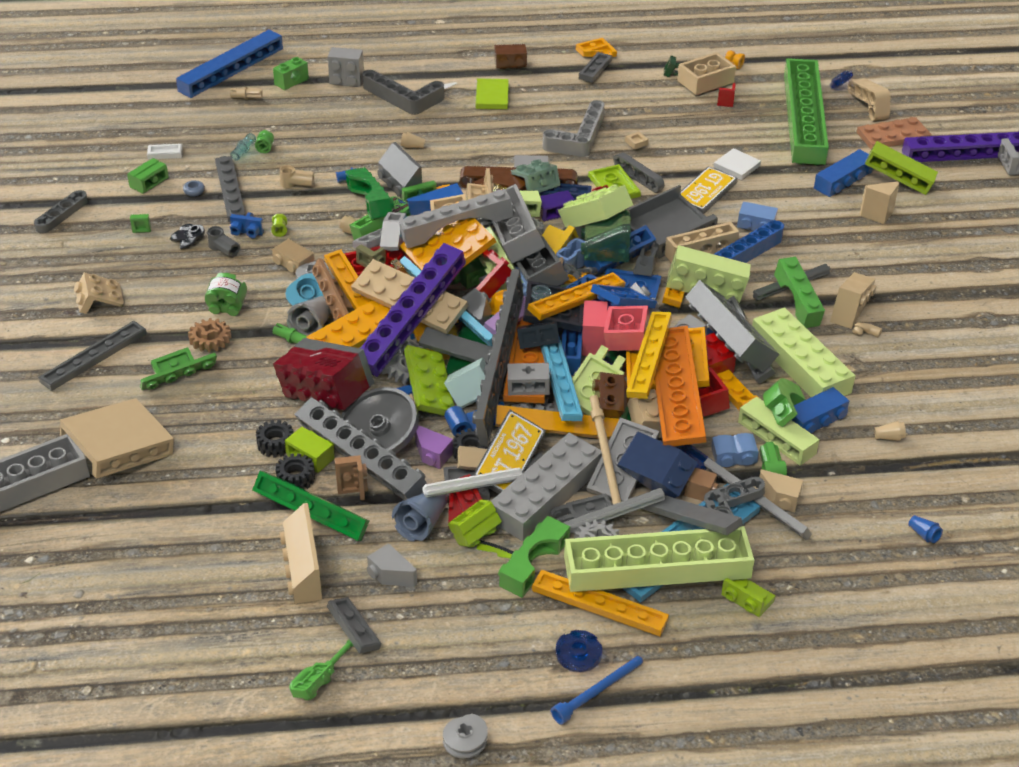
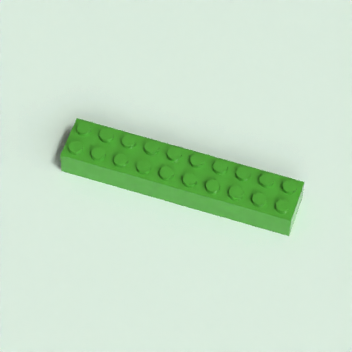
[784,58,829,165]

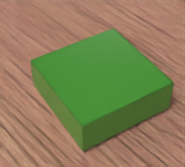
[130,214,151,233]

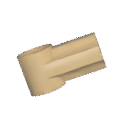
[280,165,314,188]

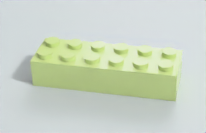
[752,307,855,397]

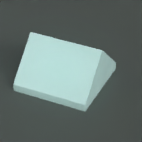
[444,357,486,408]

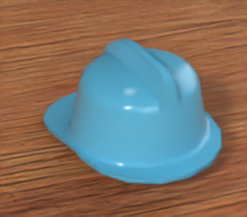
[285,273,323,305]

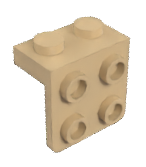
[74,272,124,314]

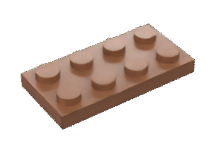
[856,117,931,149]

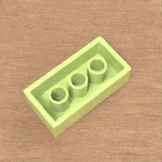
[558,184,633,227]
[666,245,751,303]

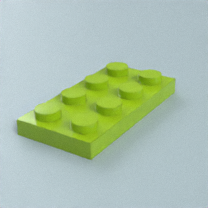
[404,345,454,415]

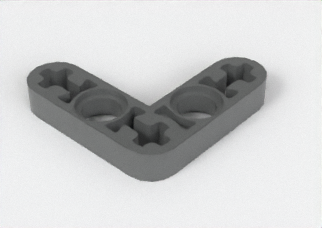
[704,477,766,515]

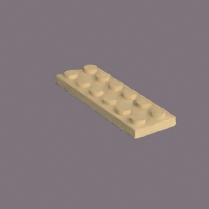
[351,259,469,334]

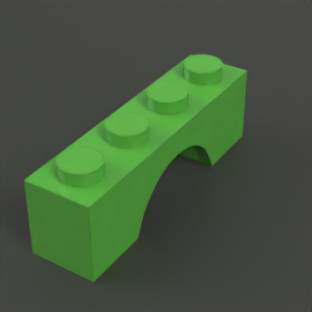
[774,257,825,328]
[498,516,570,598]

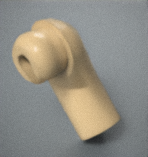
[853,322,882,338]

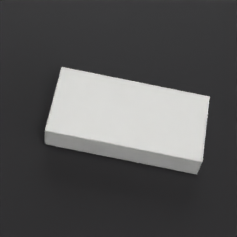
[147,144,183,160]

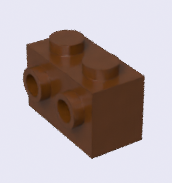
[494,44,527,69]
[592,372,624,419]

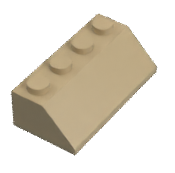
[280,503,322,604]

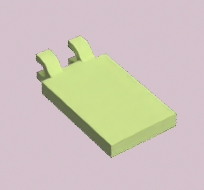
[572,345,626,416]

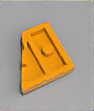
[576,38,617,57]

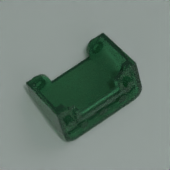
[581,209,631,262]

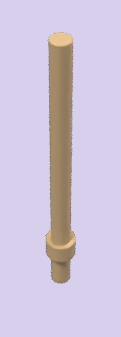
[590,395,621,504]

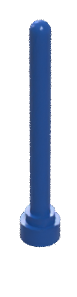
[551,656,643,725]

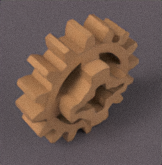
[188,318,231,352]

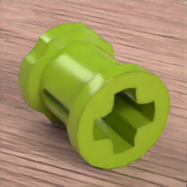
[271,214,288,237]

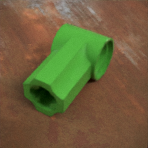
[759,442,787,476]

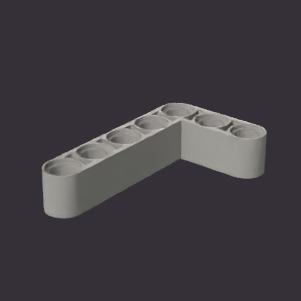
[542,100,604,157]

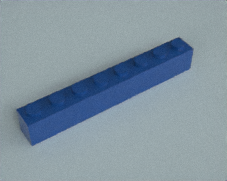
[176,30,283,98]

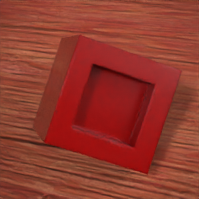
[717,83,736,107]

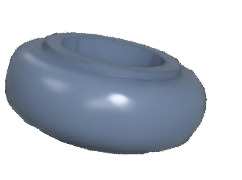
[183,180,205,196]

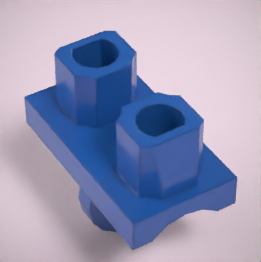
[230,212,264,238]

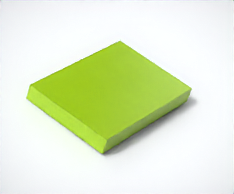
[476,78,509,110]
[588,164,641,199]

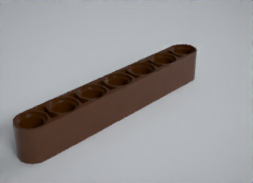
[459,166,578,188]

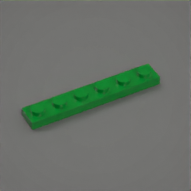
[252,471,370,541]

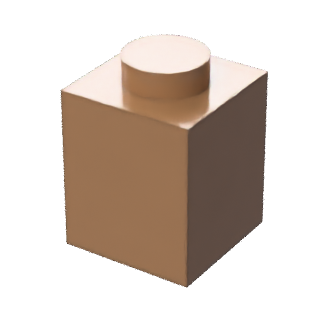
[684,468,719,501]

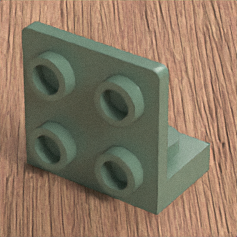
[511,159,560,193]

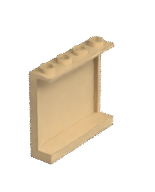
[60,398,174,479]

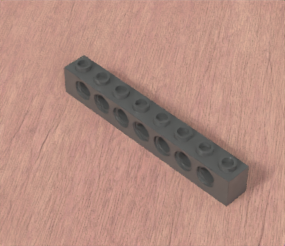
[294,397,427,500]

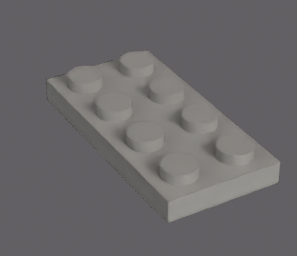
[587,418,659,502]

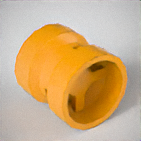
[725,50,745,69]

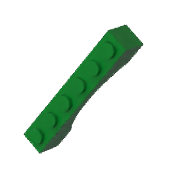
[345,167,394,219]

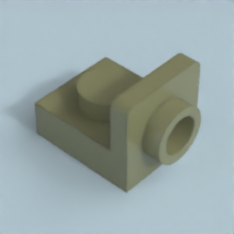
[356,244,386,268]

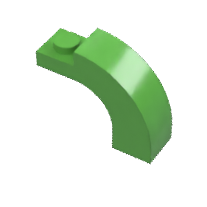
[763,378,806,427]

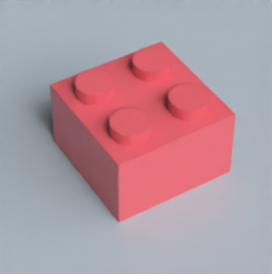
[581,301,608,356]
[604,306,650,351]

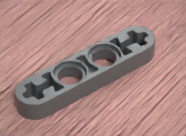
[613,152,665,192]
[34,190,88,233]

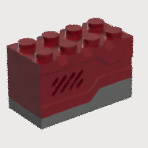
[273,338,374,410]

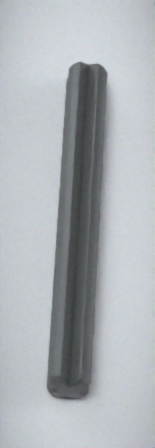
[753,264,830,300]

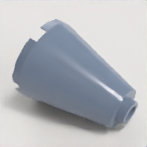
[392,493,447,541]

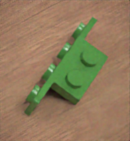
[140,347,217,390]

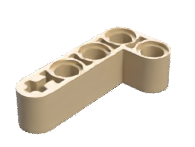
[847,78,890,121]

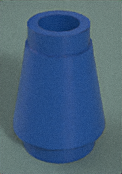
[908,515,943,543]

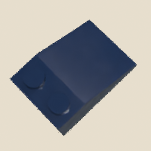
[617,431,698,498]

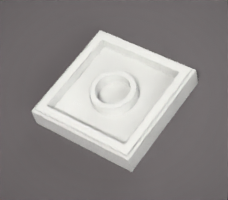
[714,148,761,180]

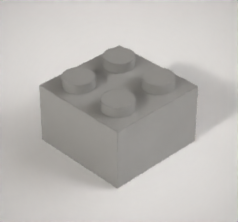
[328,47,364,87]

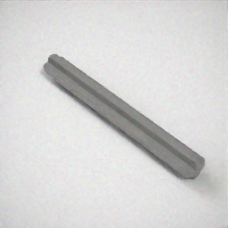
[563,488,665,534]

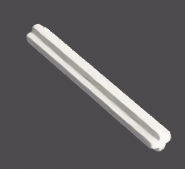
[423,468,522,497]

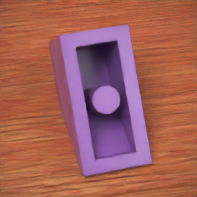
[415,425,453,469]

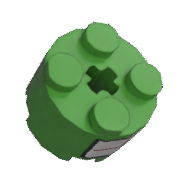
[205,273,247,316]

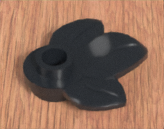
[170,224,205,249]

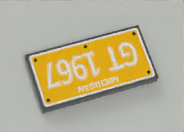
[681,166,738,214]
[473,409,546,494]

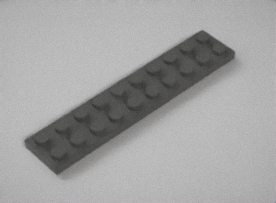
[472,269,524,447]

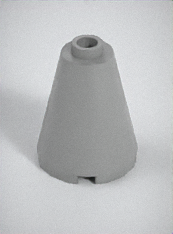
[286,296,331,336]

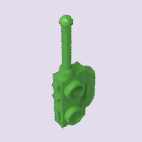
[289,640,353,700]

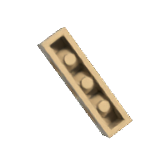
[665,222,739,264]

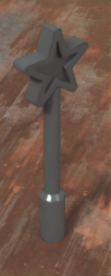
[563,263,598,280]

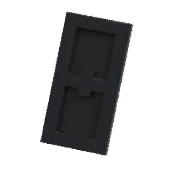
[517,321,560,349]

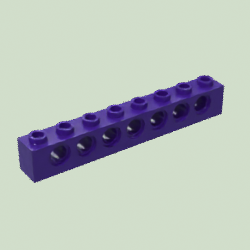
[902,132,1019,162]
[360,243,466,377]

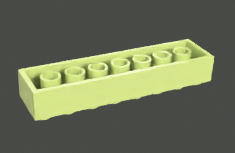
[564,526,754,592]

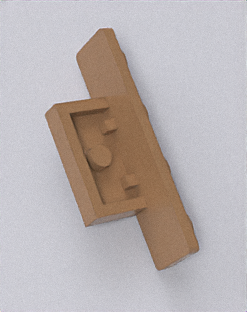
[312,258,354,320]

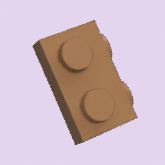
[334,455,368,500]

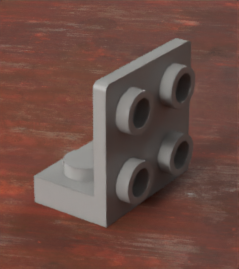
[998,139,1019,175]

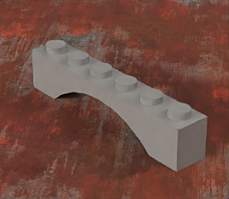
[399,189,514,249]

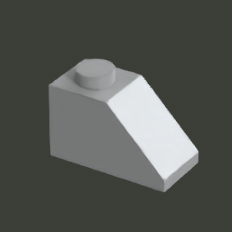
[367,544,417,587]

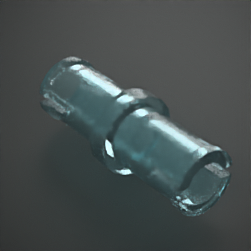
[230,133,256,161]

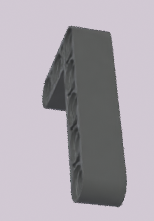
[362,70,444,115]

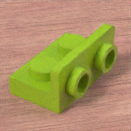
[721,578,776,618]

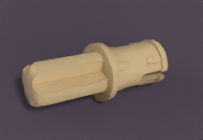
[230,87,263,100]

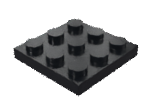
[523,280,584,332]

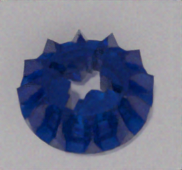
[830,70,853,88]

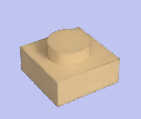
[625,132,649,150]

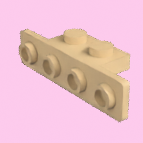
[466,168,494,200]

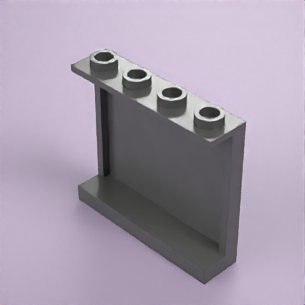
[622,185,718,259]

